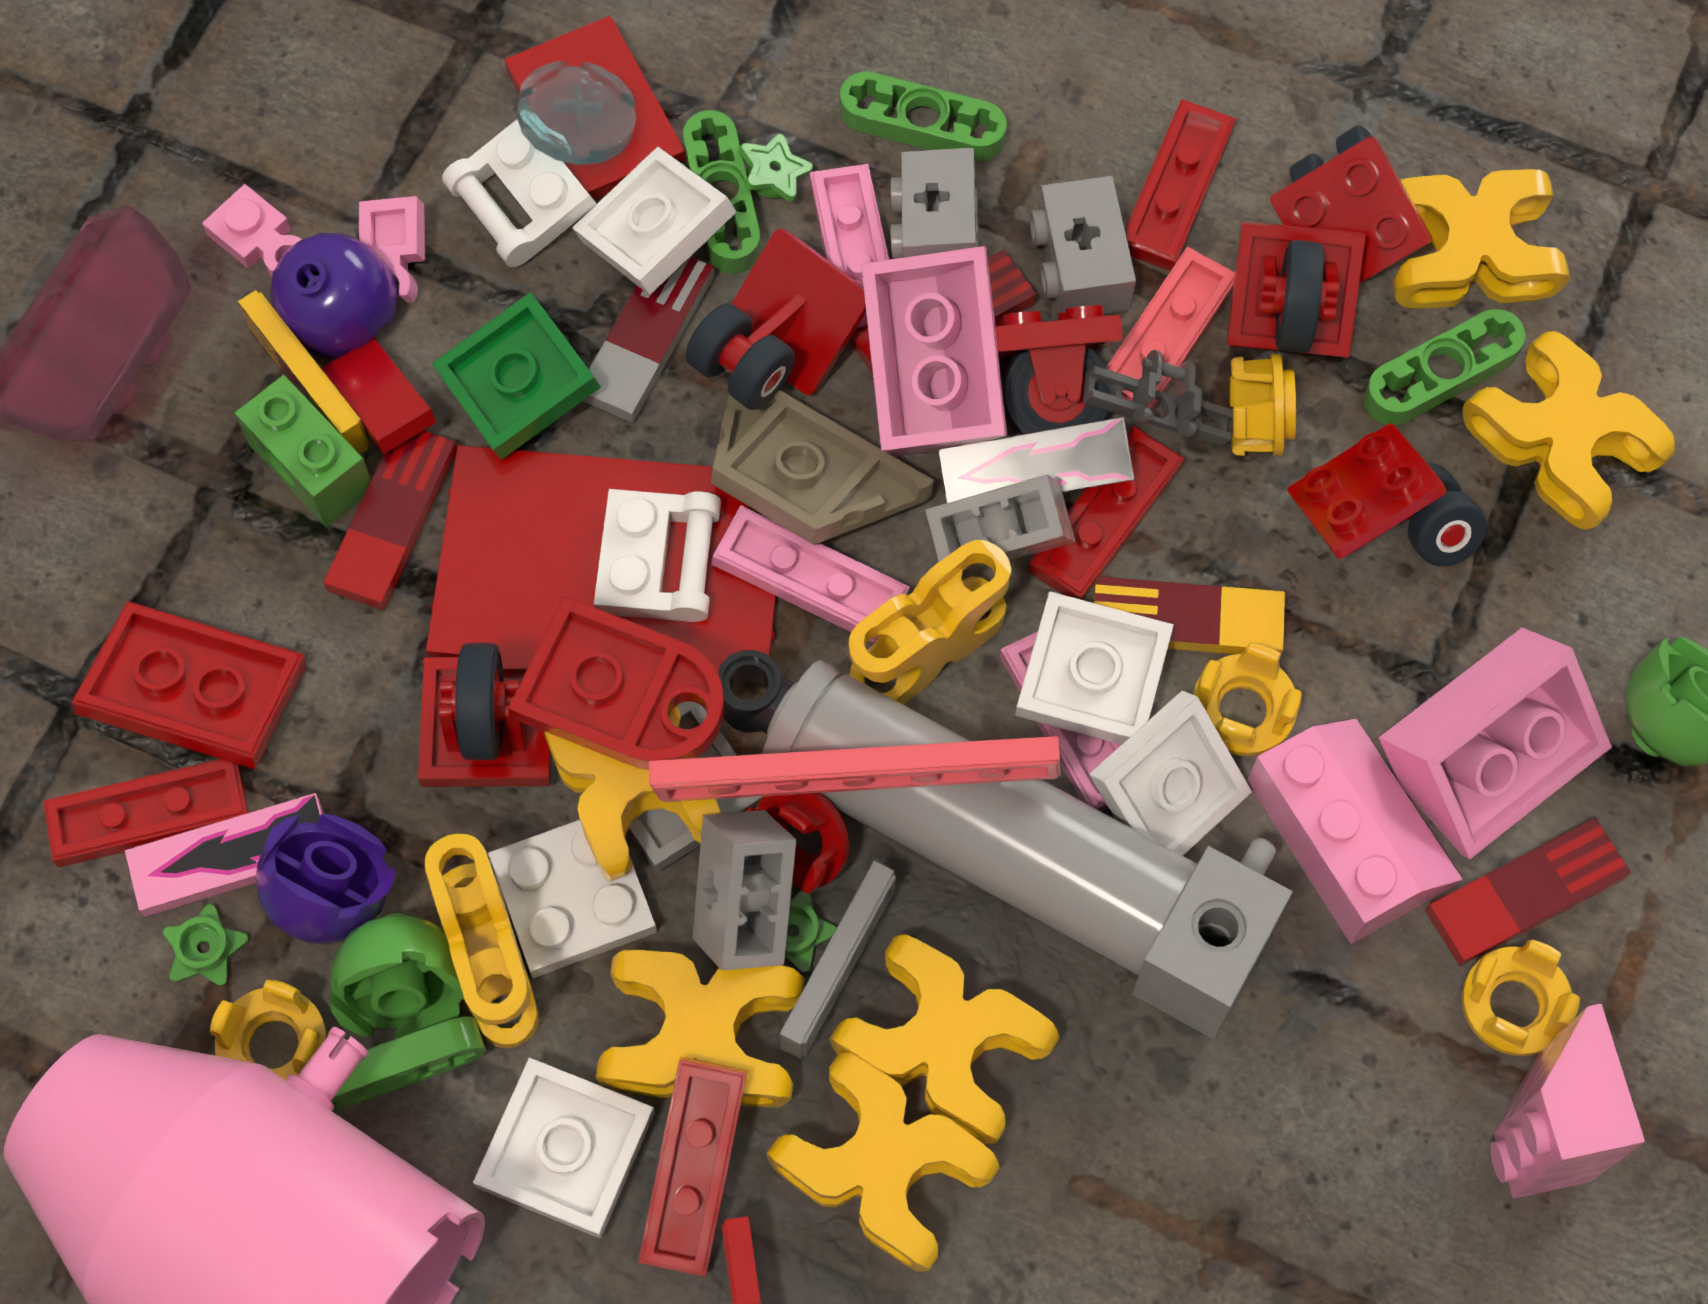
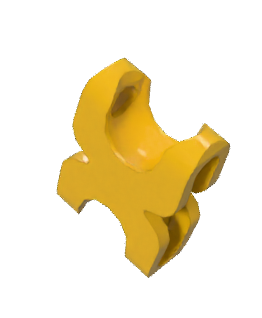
[1393,169,1570,309]
[1463,331,1675,530]
[849,540,1011,704]
[544,706,721,882]
[425,833,540,1048]
[829,934,1060,1144]
[595,950,805,1108]
[766,1052,1000,1272]

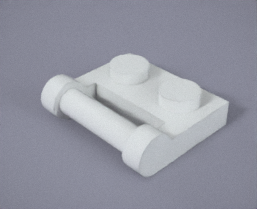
[442,114,597,267]
[594,489,721,622]

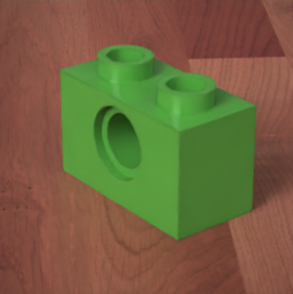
[235,375,371,528]

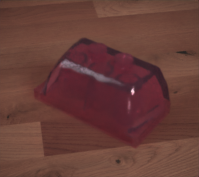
[0,204,192,441]

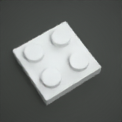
[572,147,736,295]
[1015,591,1174,745]
[1089,691,1252,856]
[488,820,657,978]
[473,1058,655,1239]

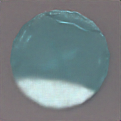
[516,61,636,165]

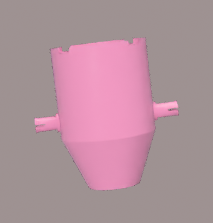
[4,1027,485,1304]

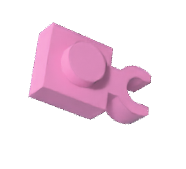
[202,184,302,279]
[359,196,425,303]

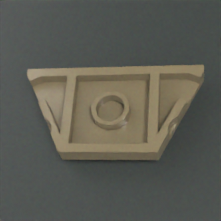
[711,390,934,545]

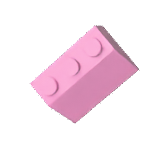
[861,246,1007,456]
[1379,628,1612,860]
[1246,719,1463,944]
[1490,1004,1645,1199]

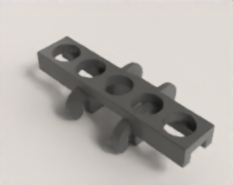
[1083,350,1233,446]

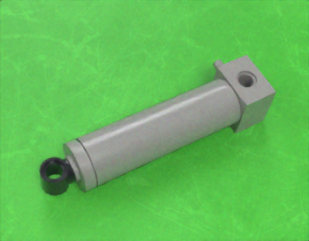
[718,650,1293,1040]

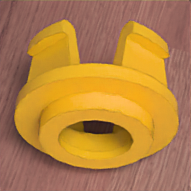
[1230,354,1296,457]
[1193,643,1302,756]
[1462,940,1581,1056]
[210,979,327,1080]

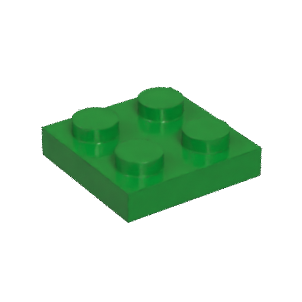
[431,292,601,460]

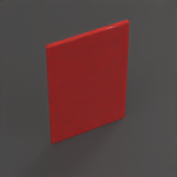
[426,445,776,673]

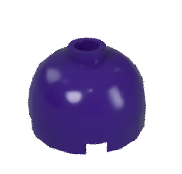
[269,232,398,358]
[255,814,396,945]

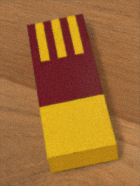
[238,290,369,454]
[1093,576,1285,654]

